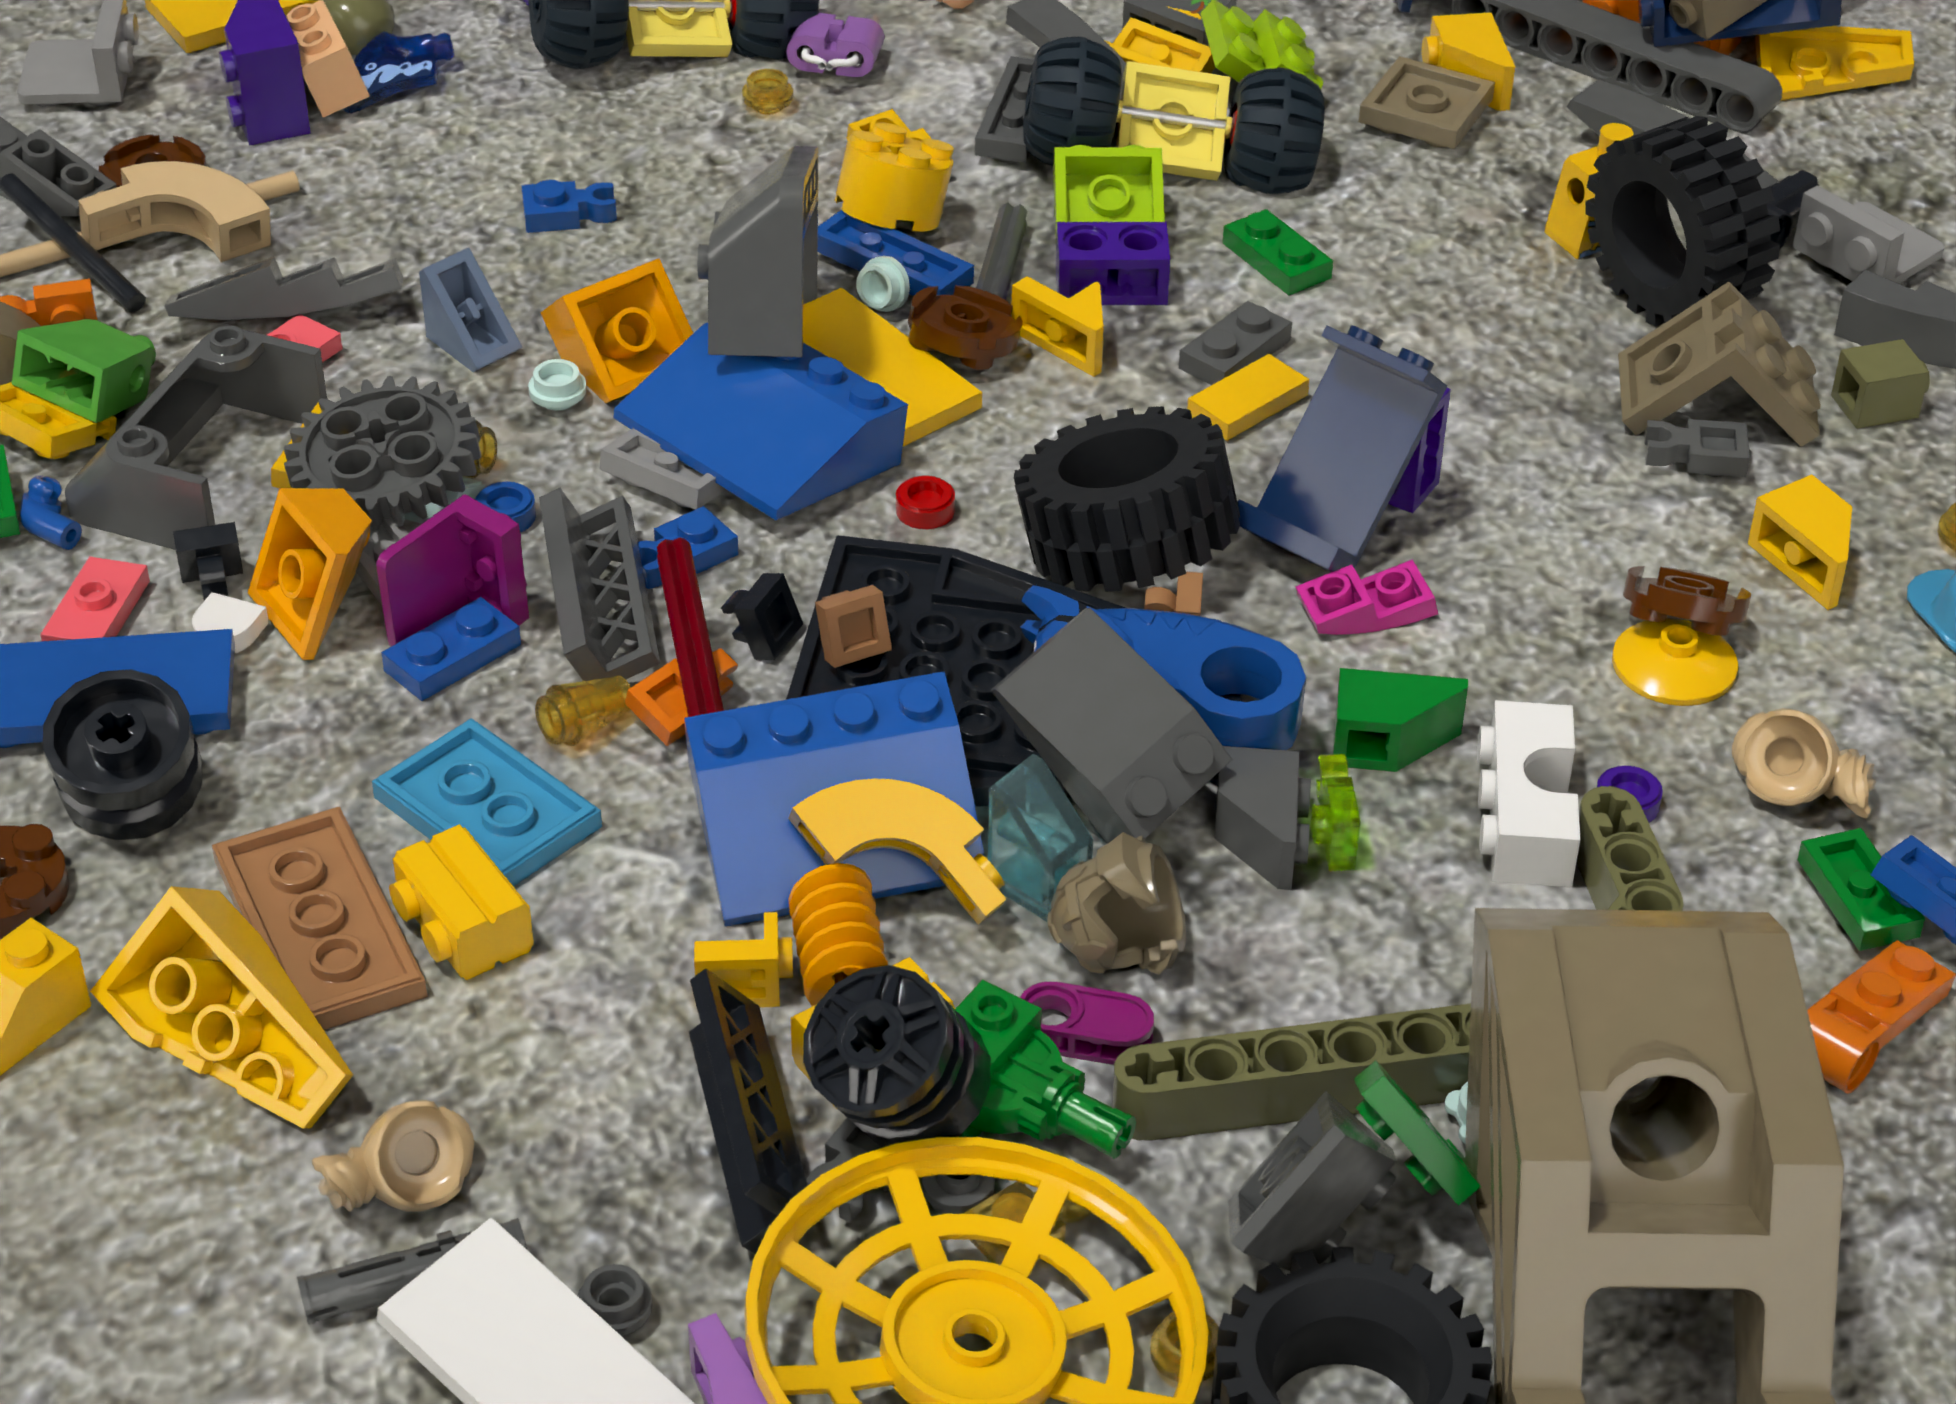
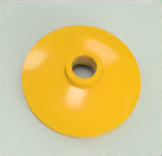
[1612,618,1738,706]

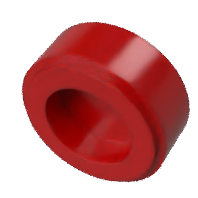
[896,476,955,529]

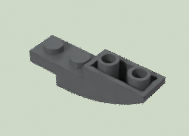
[0,117,117,216]

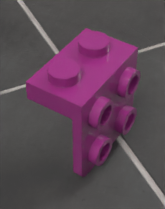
[376,494,530,647]

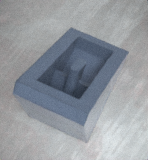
[419,247,523,372]

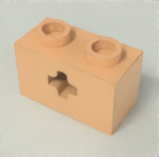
[286,0,370,118]

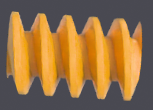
[788,863,888,1006]

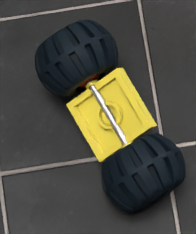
[529,0,820,69]
[1023,36,1325,194]

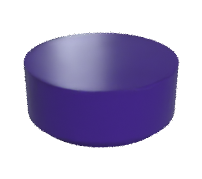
[1597,766,1663,823]

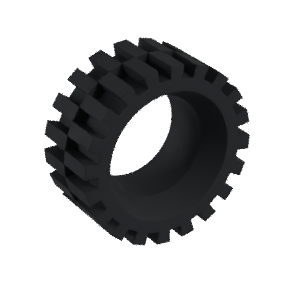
[1585,116,1780,326]
[1014,406,1240,592]
[1211,1247,1493,1404]

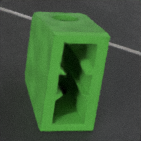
[12,319,156,423]

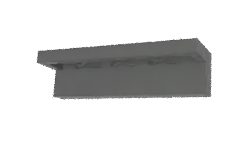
[539,488,660,695]

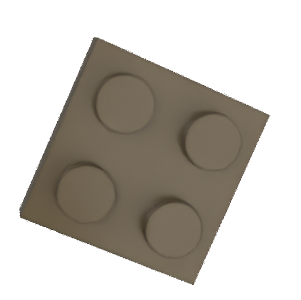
[1358,56,1495,149]

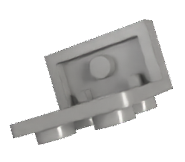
[17,0,139,107]
[1793,185,1944,284]

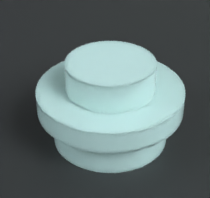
[856,256,910,312]
[528,359,586,411]

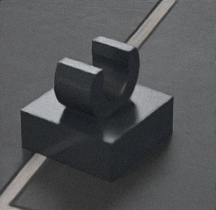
[173,522,243,601]
[721,573,804,660]

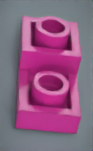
[1295,559,1438,635]

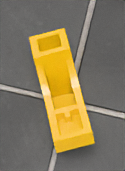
[788,778,1006,925]

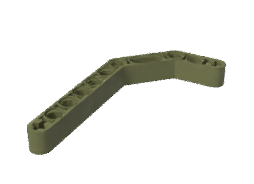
[1112,786,1684,1141]

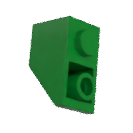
[1332,668,1468,772]

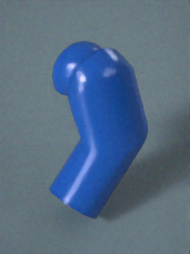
[20,475,82,550]

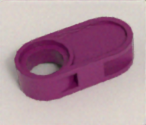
[1020,981,1154,1065]

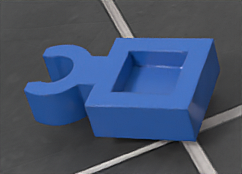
[521,180,617,233]
[638,506,739,589]

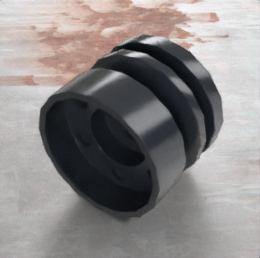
[803,965,991,1147]

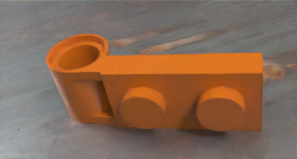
[1807,940,1956,1094]

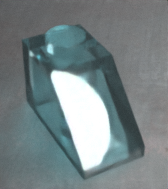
[988,754,1093,922]

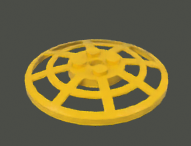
[744,1137,1209,1404]

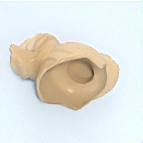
[1732,708,1876,819]
[312,1100,474,1212]

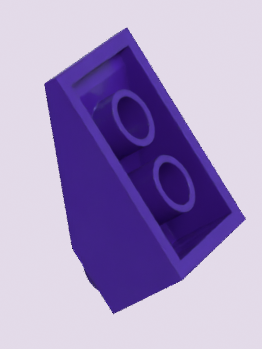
[219,0,311,146]

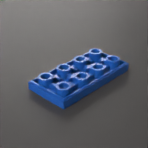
[0,629,235,748]

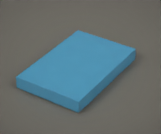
[372,718,602,887]

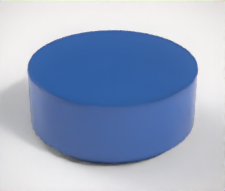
[475,482,536,533]

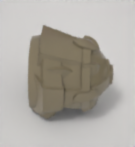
[1047,832,1187,974]

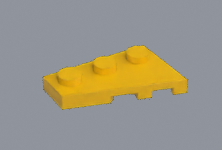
[1755,26,1914,100]

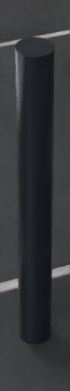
[0,173,146,312]

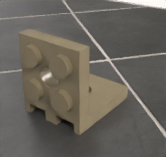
[1618,282,1821,447]

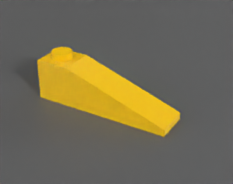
[90,886,353,1129]

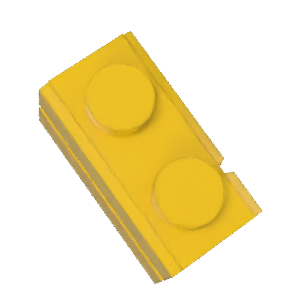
[389,824,534,981]

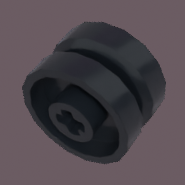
[43,669,202,841]

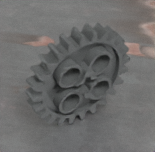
[284,376,481,530]

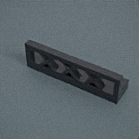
[688,968,808,1255]

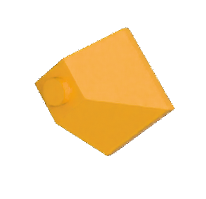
[541,258,693,404]
[248,488,372,660]

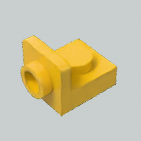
[694,912,793,1007]

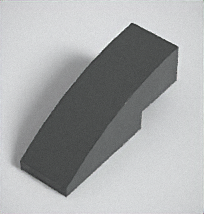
[1834,270,1956,369]

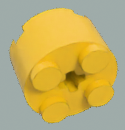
[834,123,954,232]

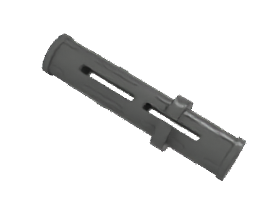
[297,1218,527,1325]

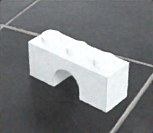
[1477,700,1580,888]

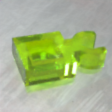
[1311,754,1361,871]

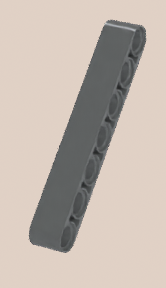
[1451,0,1782,132]

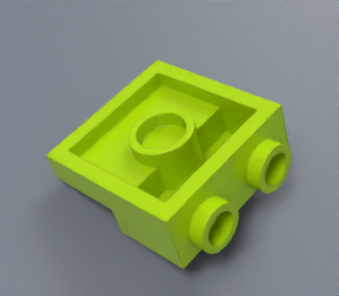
[1201,0,1323,89]
[1053,145,1165,238]

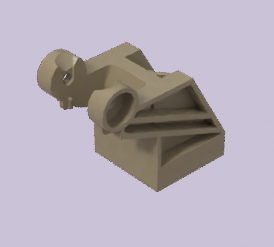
[1465,908,1844,1404]

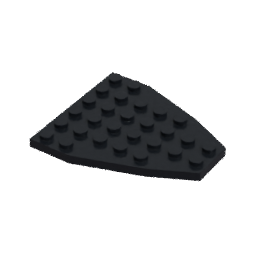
[786,535,1242,807]

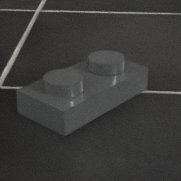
[1178,301,1292,385]

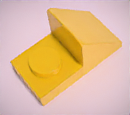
[1011,276,1104,377]

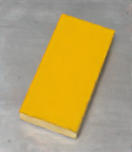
[1187,354,1310,441]

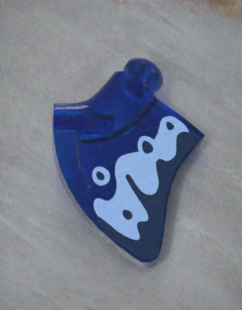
[344,32,455,113]

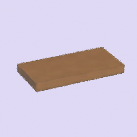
[212,806,427,1030]

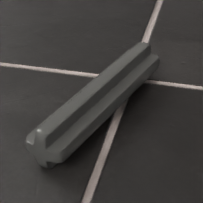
[976,203,1028,300]

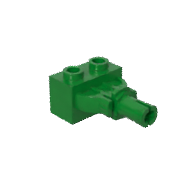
[955,979,1136,1159]

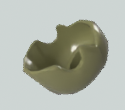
[323,0,394,55]

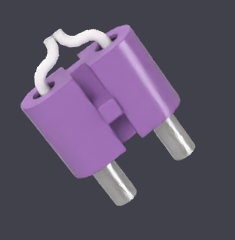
[786,8,885,77]

